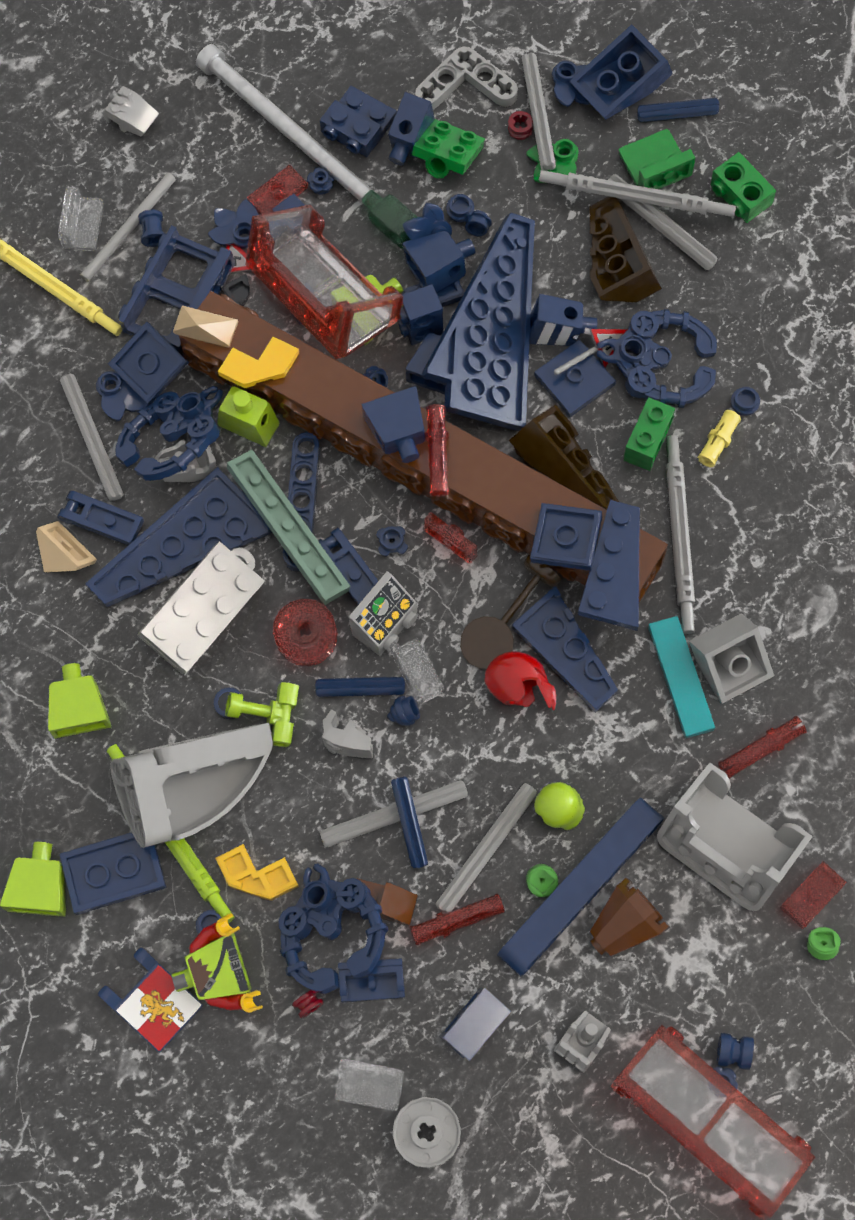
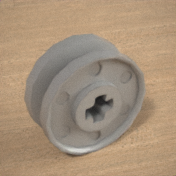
[392,1097,461,1168]

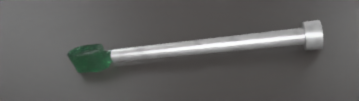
[196,44,417,249]

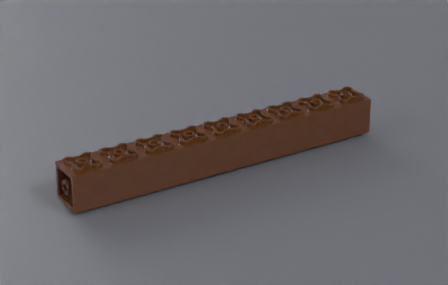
[179,291,668,603]

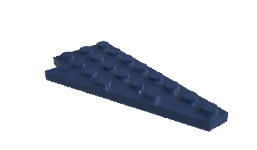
[422,213,535,431]

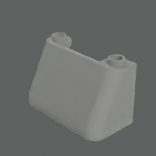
[657,763,813,911]

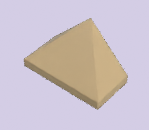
[173,306,238,348]
[36,521,97,572]

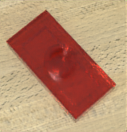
[247,164,308,220]
[424,512,477,564]
[780,861,847,929]

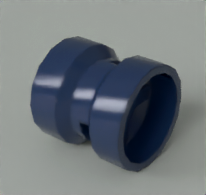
[717,1033,754,1070]

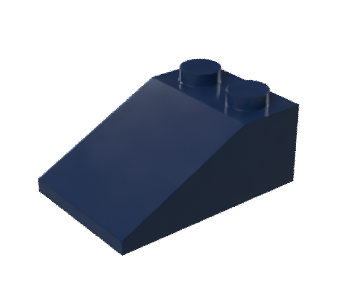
[569,24,673,120]

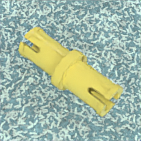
[697,410,741,467]

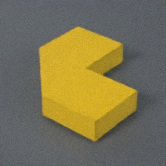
[218,337,299,388]
[215,844,299,901]

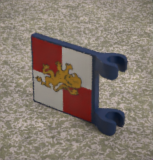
[98,948,204,1053]

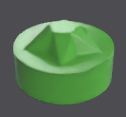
[526,864,558,897]
[807,927,840,960]

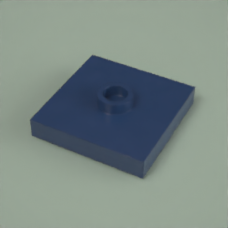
[108,322,189,404]
[534,340,616,417]
[530,503,603,571]

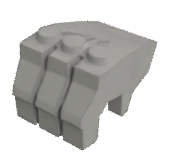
[102,86,159,136]
[155,439,216,482]
[322,710,373,758]
[554,1011,611,1073]

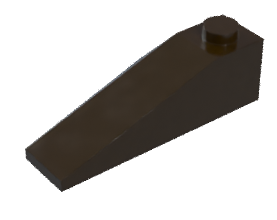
[590,196,662,303]
[509,404,619,510]

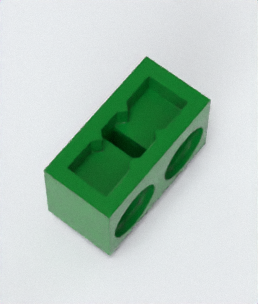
[710,152,776,223]
[623,397,676,471]

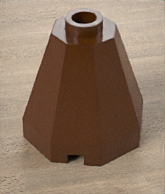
[590,878,670,956]

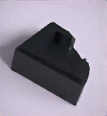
[221,274,250,306]

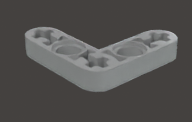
[415,46,518,110]

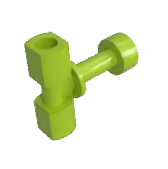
[225,682,299,747]

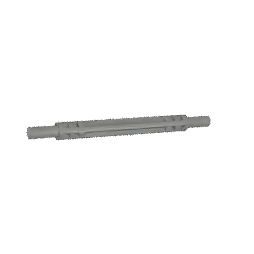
[539,170,736,217]
[666,435,695,634]

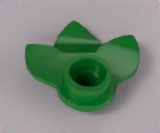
[526,139,579,183]

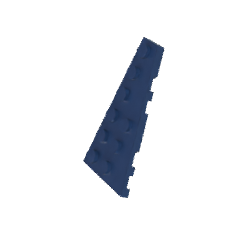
[85,467,273,607]

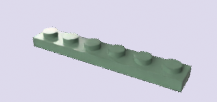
[227,450,350,605]

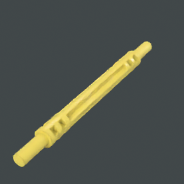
[0,239,122,336]

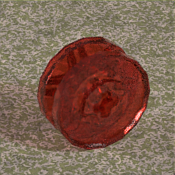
[273,599,338,666]

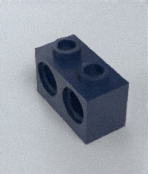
[397,284,444,345]

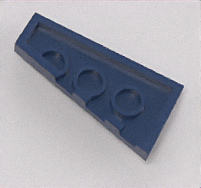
[578,500,640,631]
[512,586,618,713]

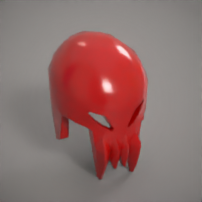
[484,651,556,710]

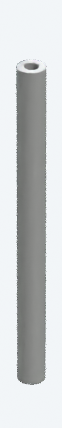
[80,173,176,282]

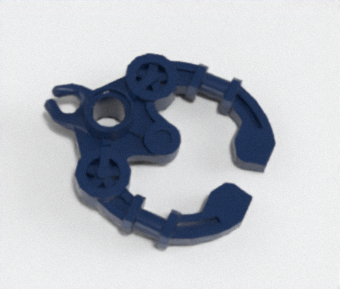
[597,309,717,408]
[115,386,224,481]
[279,863,388,994]

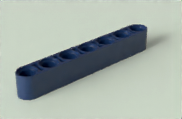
[497,797,664,977]

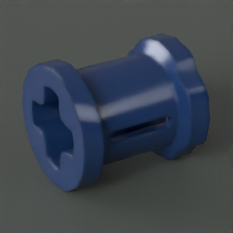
[138,209,164,247]

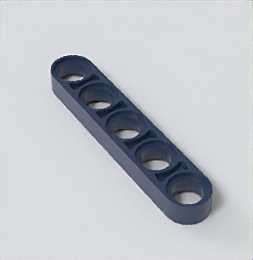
[283,432,320,572]

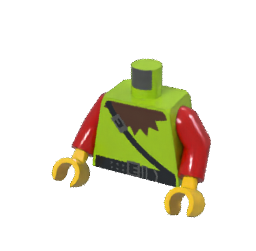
[172,913,263,1013]

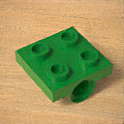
[412,119,485,178]

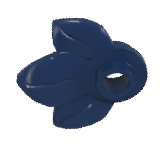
[552,61,590,107]
[208,200,259,248]
[402,203,452,240]
[96,371,148,421]

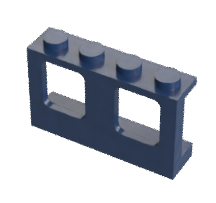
[118,225,235,357]

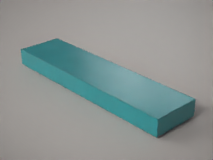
[648,616,715,739]

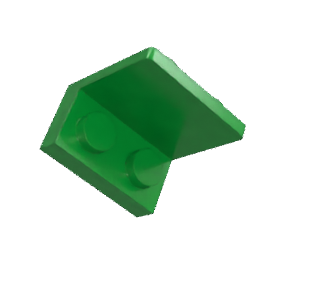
[619,129,696,189]

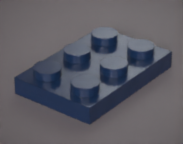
[59,832,167,915]

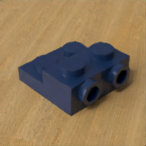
[320,86,397,157]

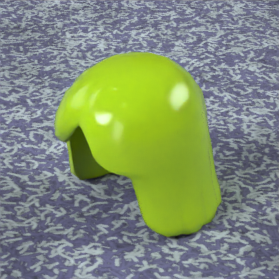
[534,782,585,830]

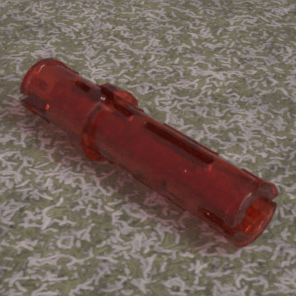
[425,404,449,496]
[718,716,807,779]
[410,893,505,946]

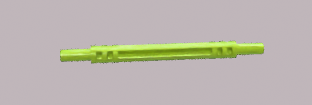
[106,744,235,923]

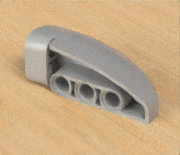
[110,723,273,848]

